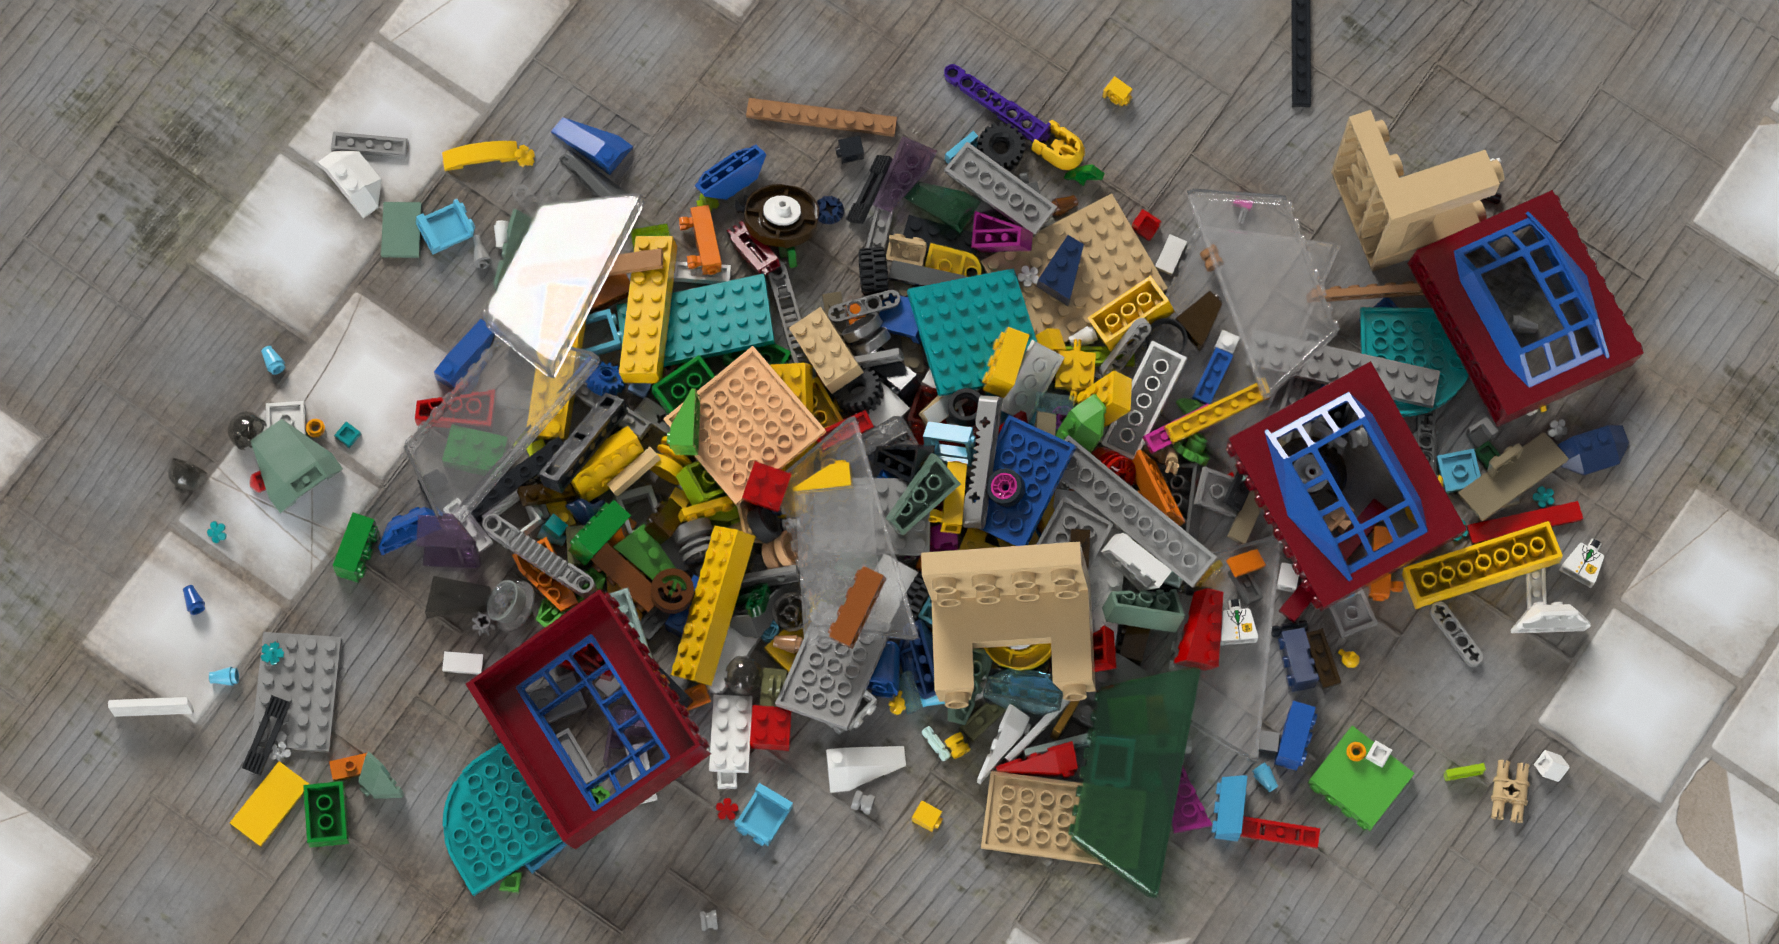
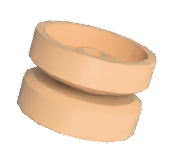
[762,529,810,570]

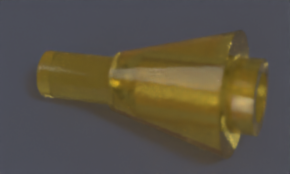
[1196,560,1223,587]

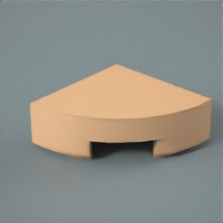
[1338,517,1352,534]

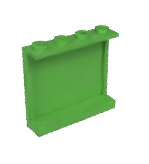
[1308,726,1415,831]

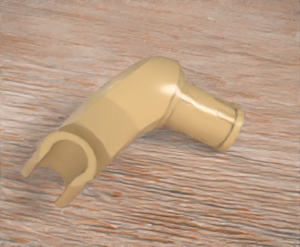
[1143,444,1180,476]

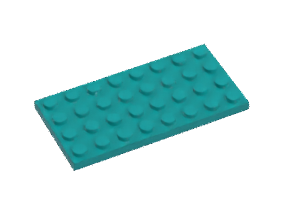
[616,274,775,367]

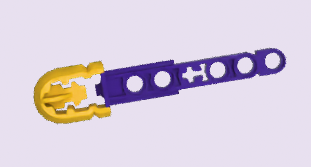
[944,64,1085,170]

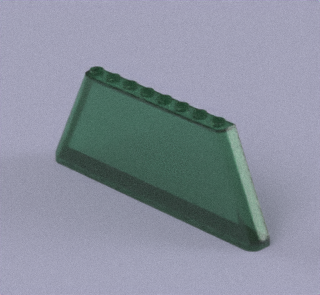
[1068,667,1200,899]

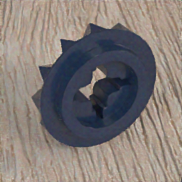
[817,195,844,225]

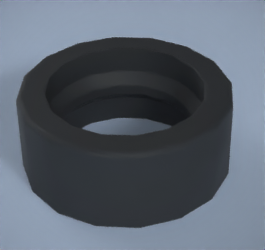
[948,388,981,427]
[747,506,782,544]

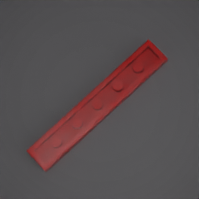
[1467,501,1583,545]

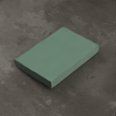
[381,202,422,258]

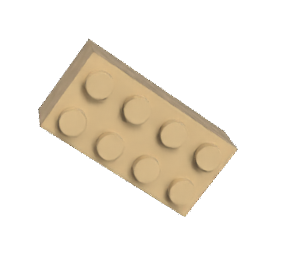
[789,307,864,394]

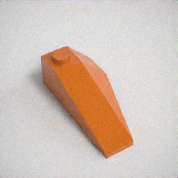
[512,537,578,612]

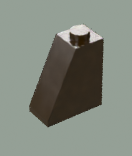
[1175,291,1223,352]

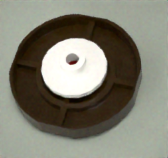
[744,184,820,248]
[1282,436,1347,511]

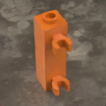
[679,205,722,275]
[1368,526,1404,601]

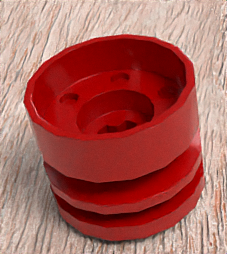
[1091,447,1136,486]

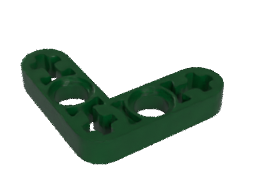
[735,583,771,618]

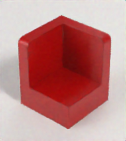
[1131,209,1161,241]

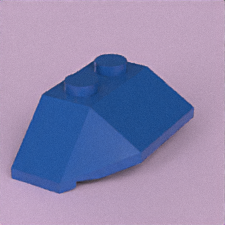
[695,145,766,200]
[378,507,452,556]

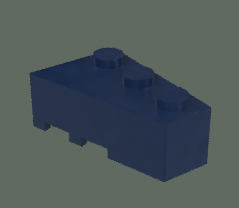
[1036,235,1084,306]
[1278,628,1319,692]

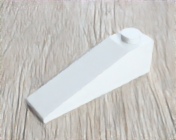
[977,704,1031,784]
[826,746,906,793]

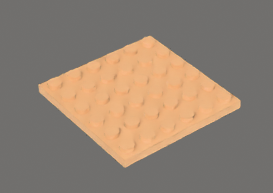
[664,346,826,506]

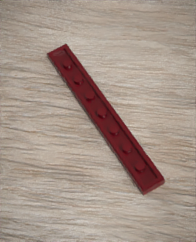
[1279,498,1388,623]

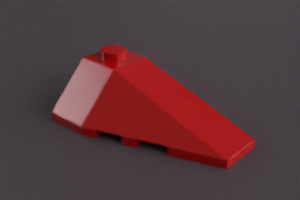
[995,741,1078,778]

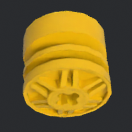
[650,436,696,485]

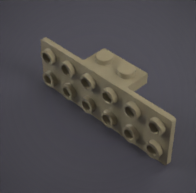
[1458,432,1568,521]

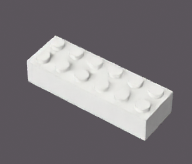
[1101,341,1188,459]

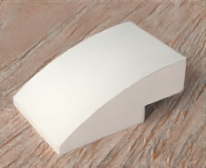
[851,381,910,435]

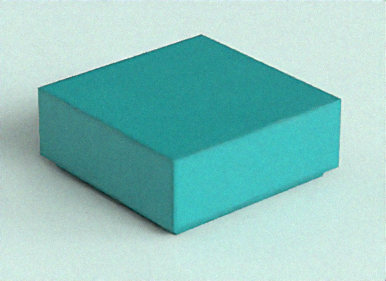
[334,421,361,448]
[542,513,568,540]

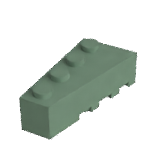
[885,453,961,535]
[1102,589,1185,633]

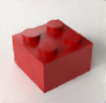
[742,461,792,513]
[750,705,792,751]

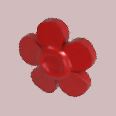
[716,798,738,820]

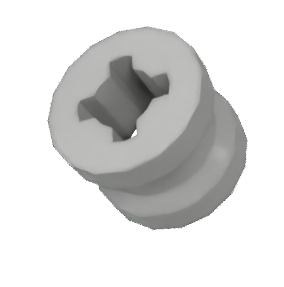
[700,910,718,931]

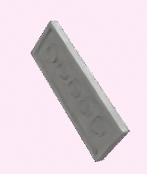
[944,142,1057,237]

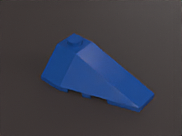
[551,117,633,175]
[434,319,496,396]

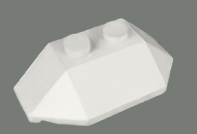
[318,151,382,219]
[1511,602,1591,633]

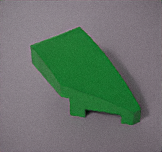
[1064,164,1105,186]
[778,246,797,268]

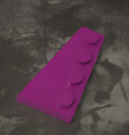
[1157,753,1212,834]

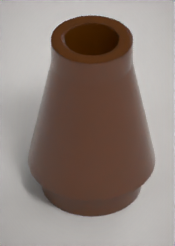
[1051,195,1078,216]

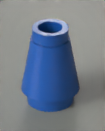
[183,585,205,615]

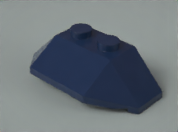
[1557,425,1629,476]
[899,619,936,699]

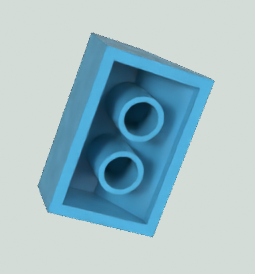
[1212,775,1247,841]

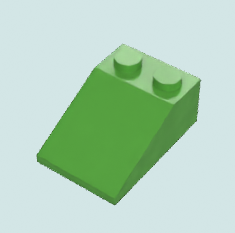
[667,389,701,455]

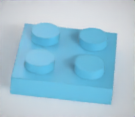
[1437,449,1481,494]

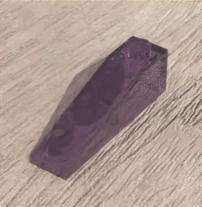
[873,136,937,212]

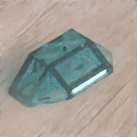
[984,668,1063,715]

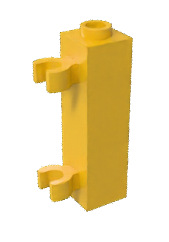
[928,461,967,534]

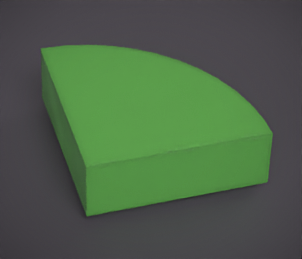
[1176,398,1203,415]
[499,872,522,893]

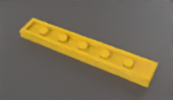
[1164,380,1271,444]

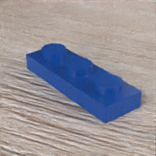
[1192,347,1233,405]

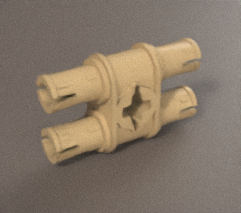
[1491,760,1530,823]

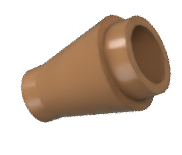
[773,635,803,654]

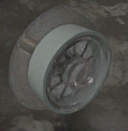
[487,580,535,632]

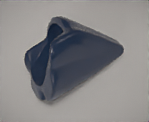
[565,497,606,525]

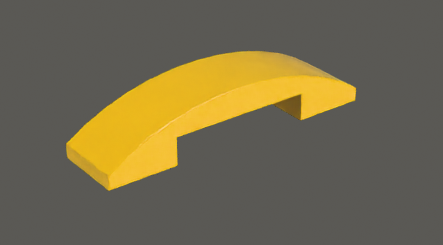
[442,141,519,171]

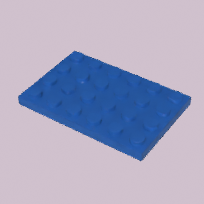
[963,415,1077,546]

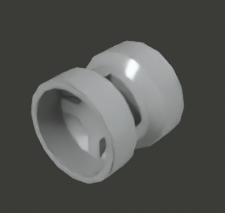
[851,790,876,815]

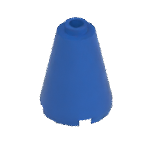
[866,641,900,698]

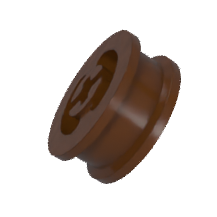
[651,568,694,614]

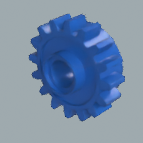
[584,361,626,396]

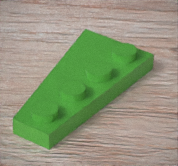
[613,524,686,596]

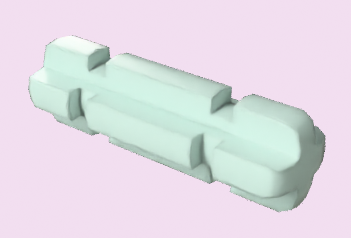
[922,726,951,761]

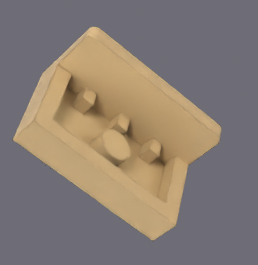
[886,234,927,266]

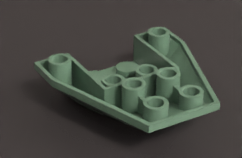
[250,419,343,514]

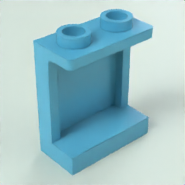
[415,199,475,255]
[735,783,793,846]

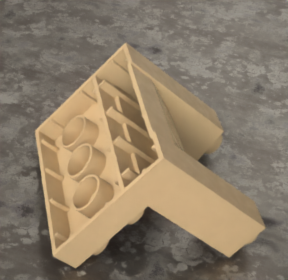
[1331,110,1504,272]
[921,542,1096,709]

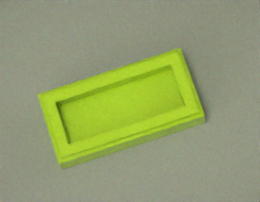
[1443,763,1486,781]

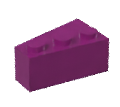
[971,211,1033,253]

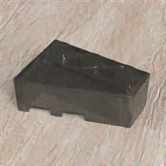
[425,576,492,618]

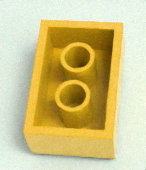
[982,327,1029,398]
[1077,370,1132,428]

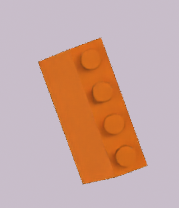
[1132,449,1186,526]

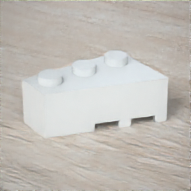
[1101,533,1172,591]

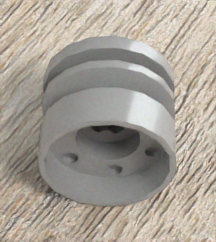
[673,518,713,565]

